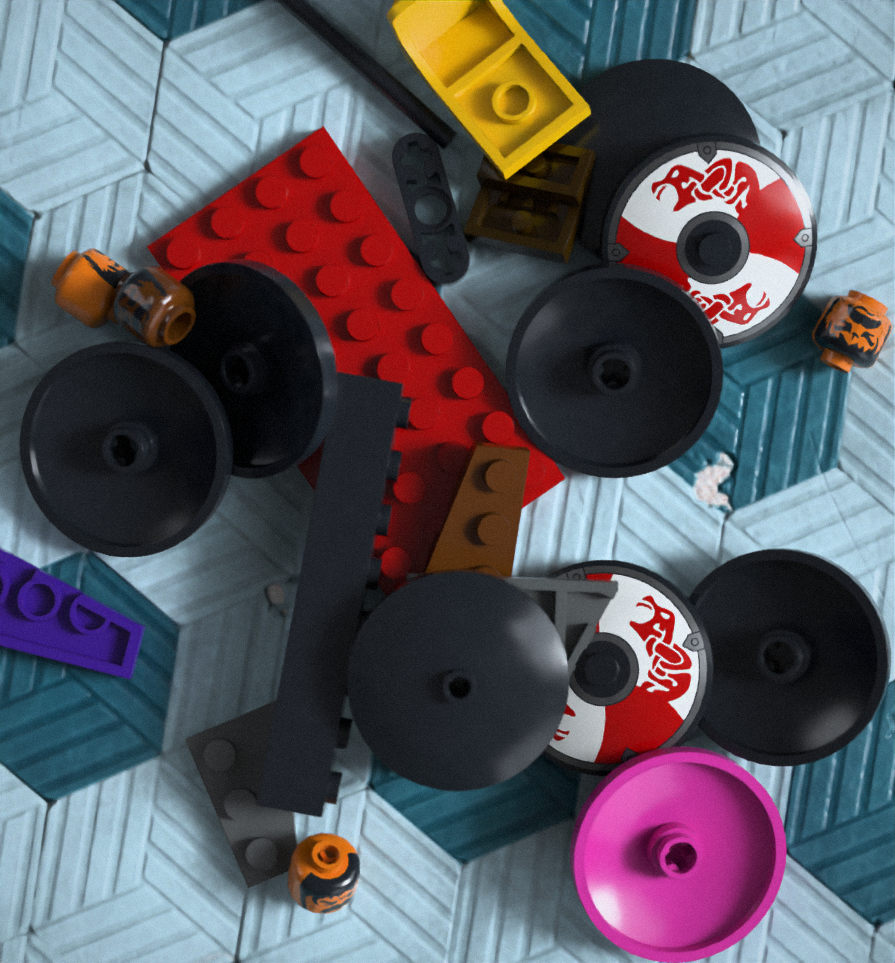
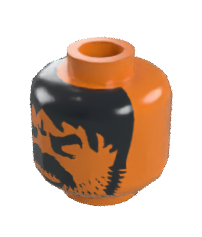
[51,248,130,329]
[812,290,892,374]
[287,833,360,914]

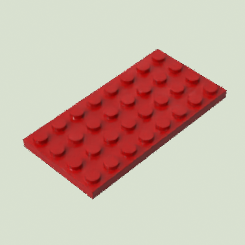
[147,126,566,595]

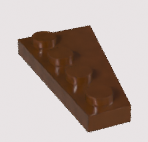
[423,441,530,576]

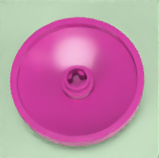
[570,746,787,963]

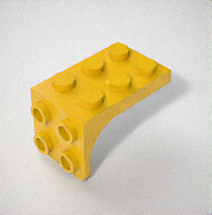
[386,0,591,180]

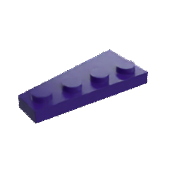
[0,547,146,679]

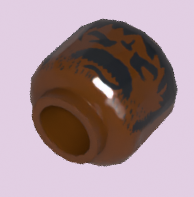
[113,266,196,347]

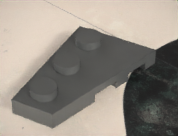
[185,700,297,888]

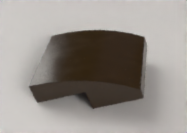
[463,142,596,264]

